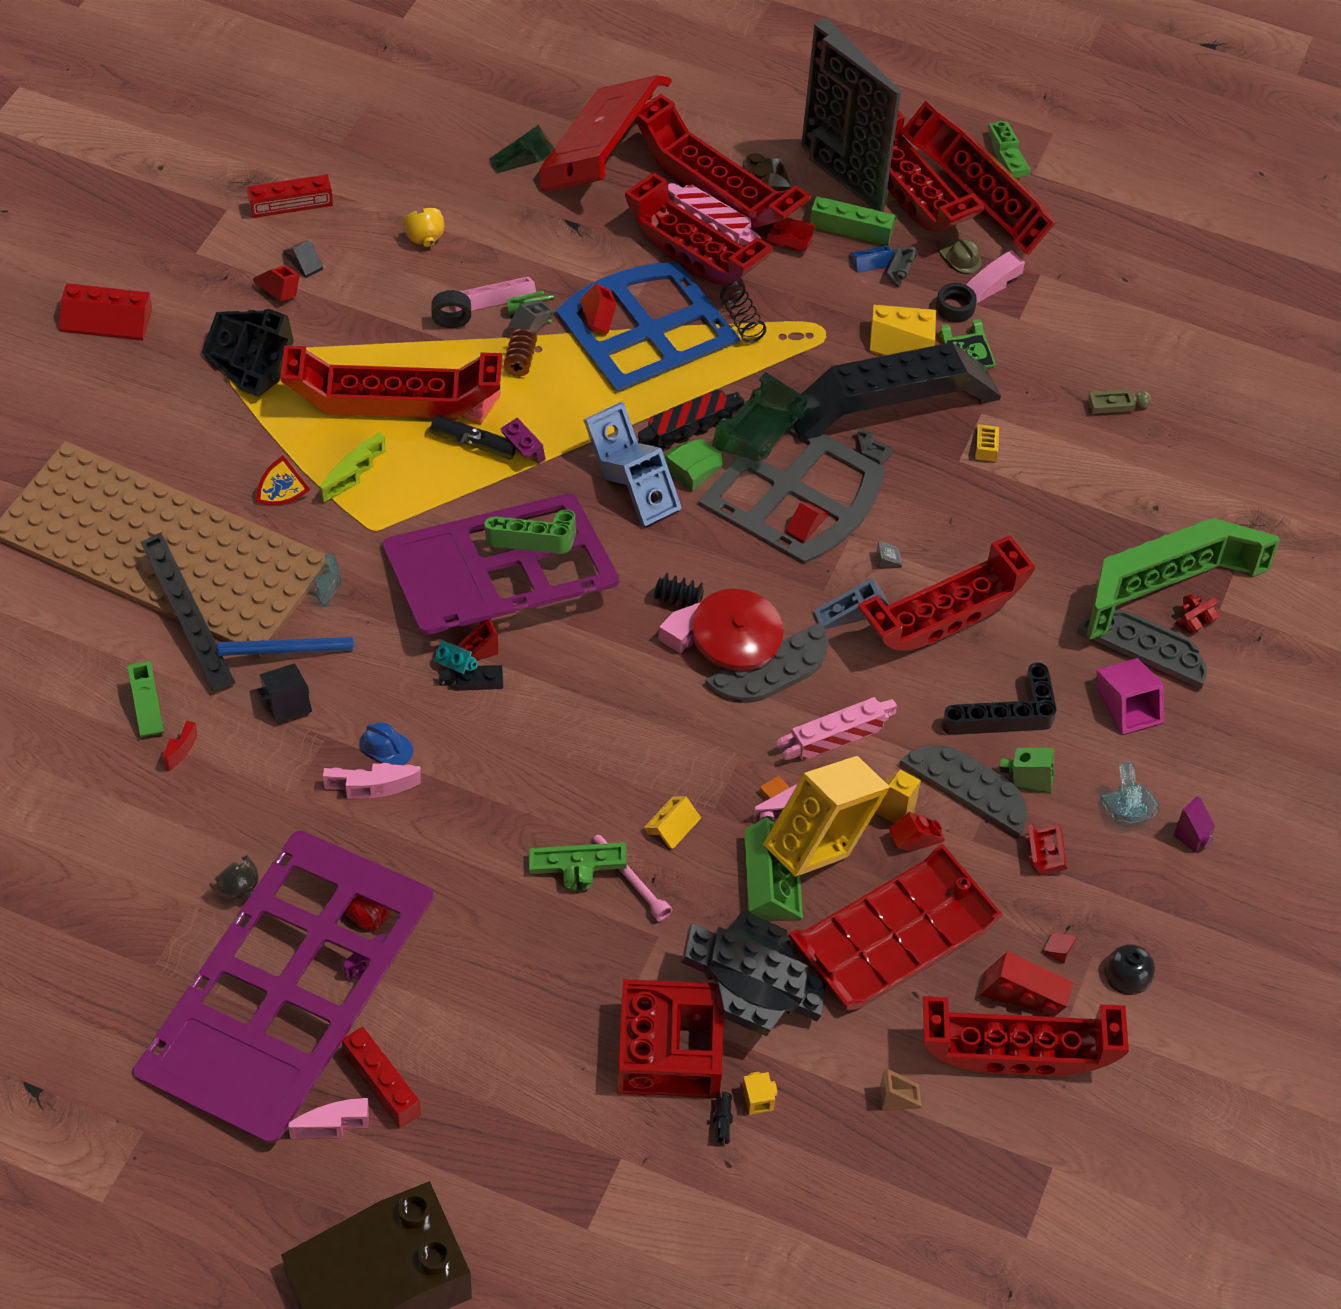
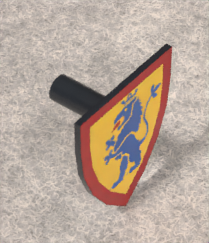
[256,455,311,505]

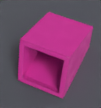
[1096,658,1164,734]

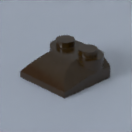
[743,153,791,191]

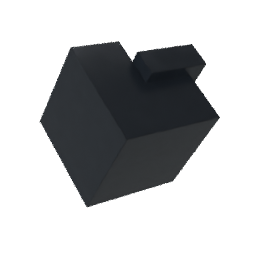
[257,663,312,723]

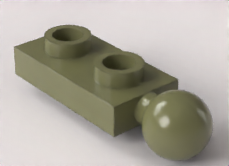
[1088,389,1151,414]

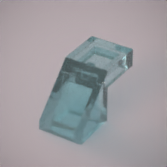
[314,553,342,608]

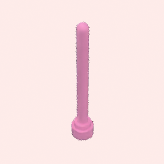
[594,835,673,922]

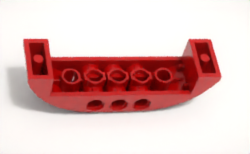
[887,110,984,232]
[625,172,773,285]
[858,535,1036,651]
[922,996,1129,1076]

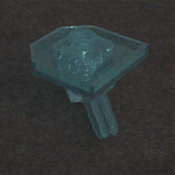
[1101,762,1159,823]

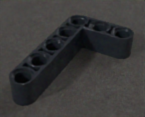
[942,662,1057,735]

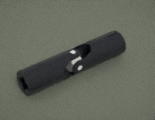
[430,415,517,460]

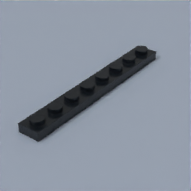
[140,532,236,693]

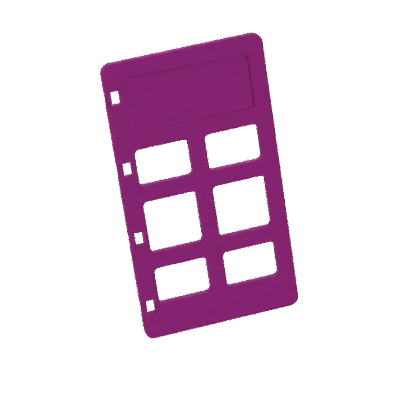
[134,831,434,1144]

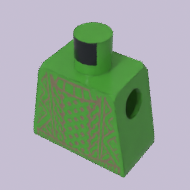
[1000,748,1055,793]

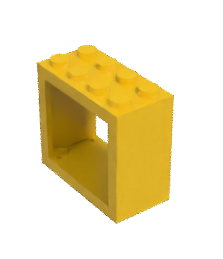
[763,756,890,877]

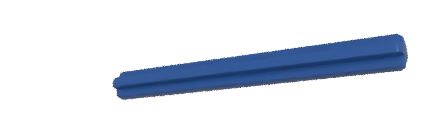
[216,637,355,656]

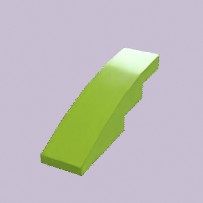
[320,432,386,503]

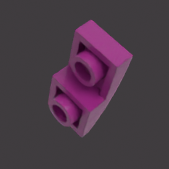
[344,934,386,980]

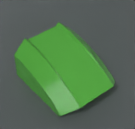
[664,439,723,492]

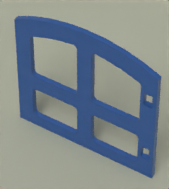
[556,262,740,392]

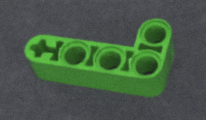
[484,510,576,554]

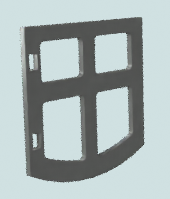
[698,410,885,564]

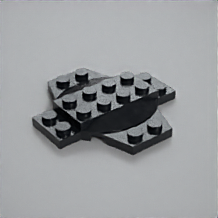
[681,911,826,1037]

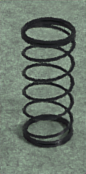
[720,282,767,343]

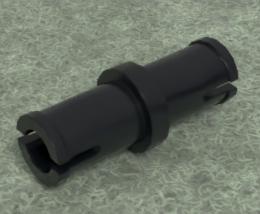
[713,1092,733,1145]

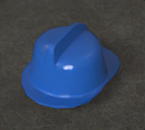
[360,722,413,765]

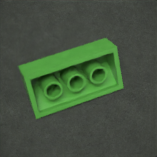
[810,196,898,246]
[745,818,803,921]

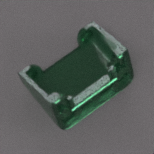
[712,372,808,461]

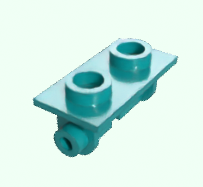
[433,640,478,674]

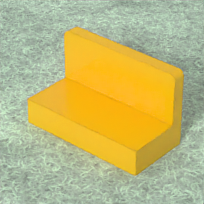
[644,796,701,849]

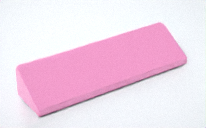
[454,277,536,312]

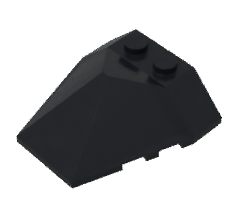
[202,309,294,397]

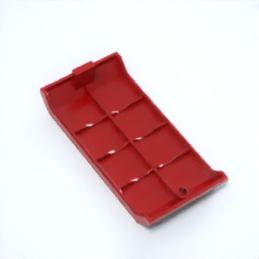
[539,75,673,192]
[788,844,1002,1010]

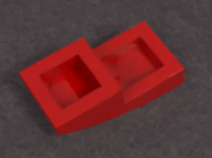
[163,721,197,771]

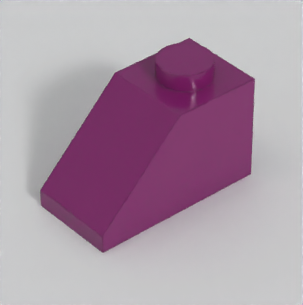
[1174,796,1215,853]

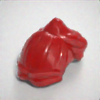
[344,896,389,931]

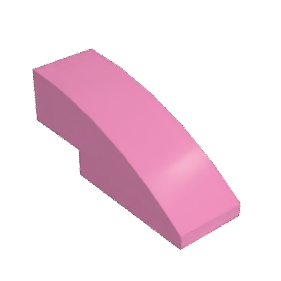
[966,250,1025,303]
[289,1098,369,1139]

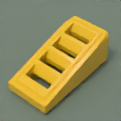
[975,424,999,462]

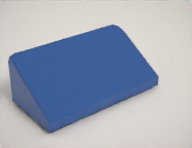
[849,245,895,272]

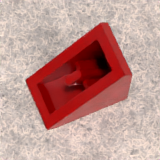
[786,503,828,543]
[457,619,499,661]

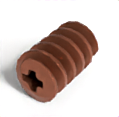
[504,329,537,376]

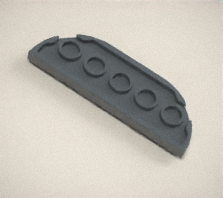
[1077,610,1207,689]
[705,622,827,703]
[900,745,1027,838]

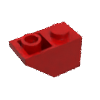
[253,265,300,301]
[580,283,616,335]
[888,812,945,852]

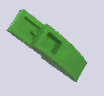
[988,121,1030,178]

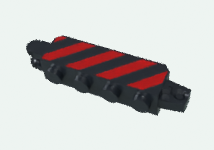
[637,389,744,449]

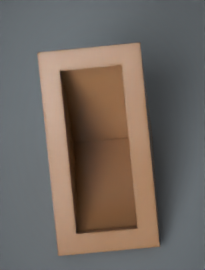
[880,1069,922,1110]

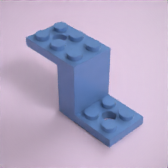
[583,402,682,526]

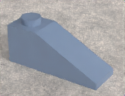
[814,578,889,629]

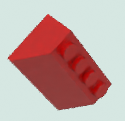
[59,283,152,341]

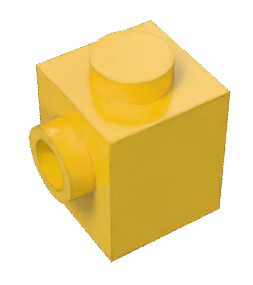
[742,1072,777,1115]

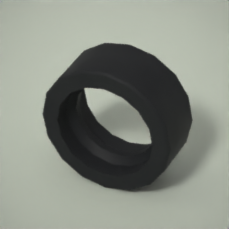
[936,283,977,322]
[431,290,471,328]

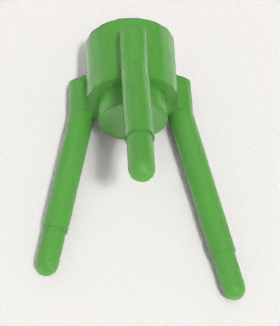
[507,291,554,323]

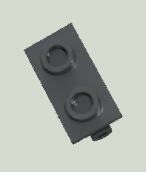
[887,245,917,287]

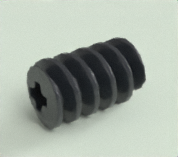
[654,573,704,607]

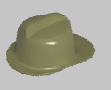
[940,239,982,274]

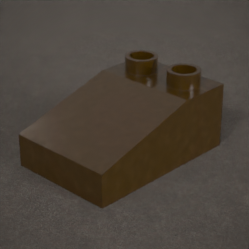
[281,1181,472,1309]

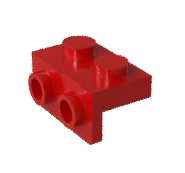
[767,217,815,251]
[1026,823,1068,876]

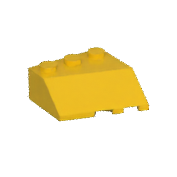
[869,305,936,356]

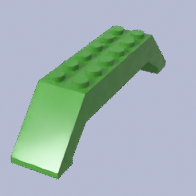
[1087,518,1280,640]

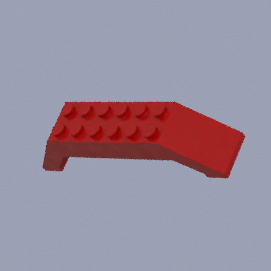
[634,93,811,230]
[900,101,1055,256]
[280,345,502,419]

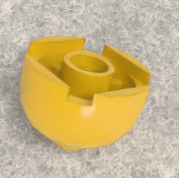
[403,208,445,247]

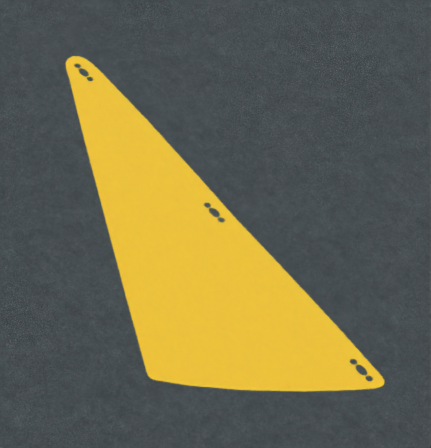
[221,321,826,531]

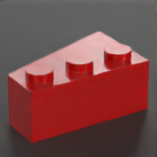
[979,951,1073,1016]

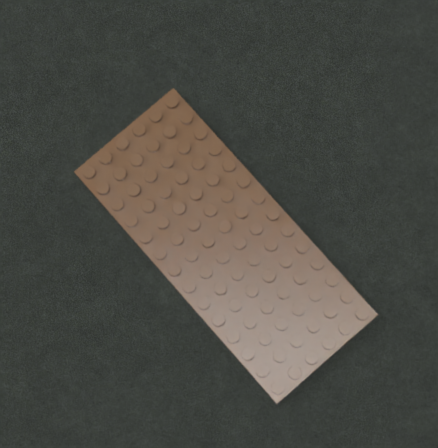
[0,441,331,657]

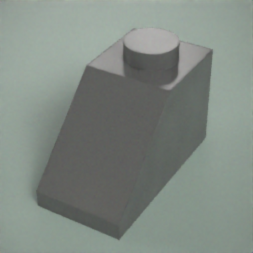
[509,299,556,333]

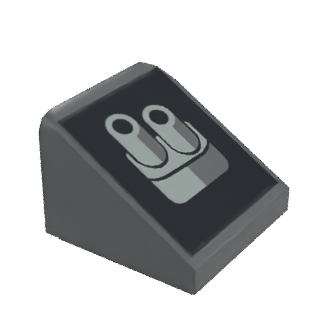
[877,542,902,568]

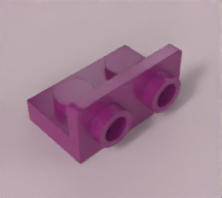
[501,417,546,464]

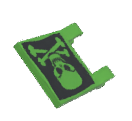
[939,319,996,369]

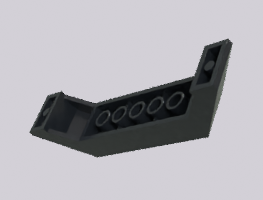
[787,342,1001,440]

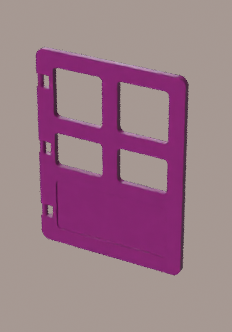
[383,494,619,634]

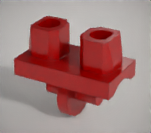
[1175,594,1220,634]

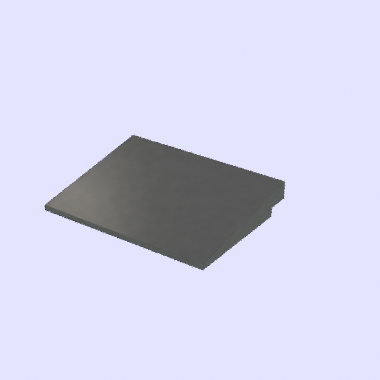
[801,17,901,212]

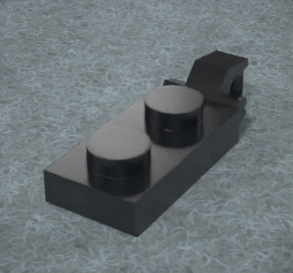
[439,665,503,691]

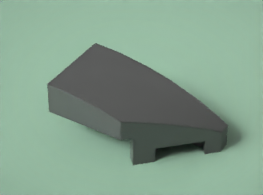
[857,428,893,465]

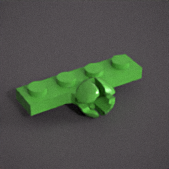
[529,842,627,891]

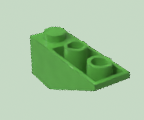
[127,661,164,738]

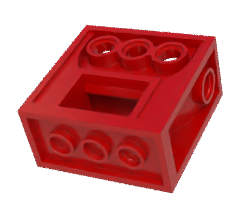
[618,979,723,1098]

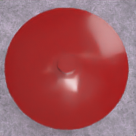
[692,589,784,671]

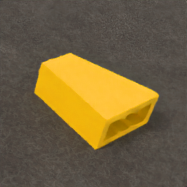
[875,769,921,823]

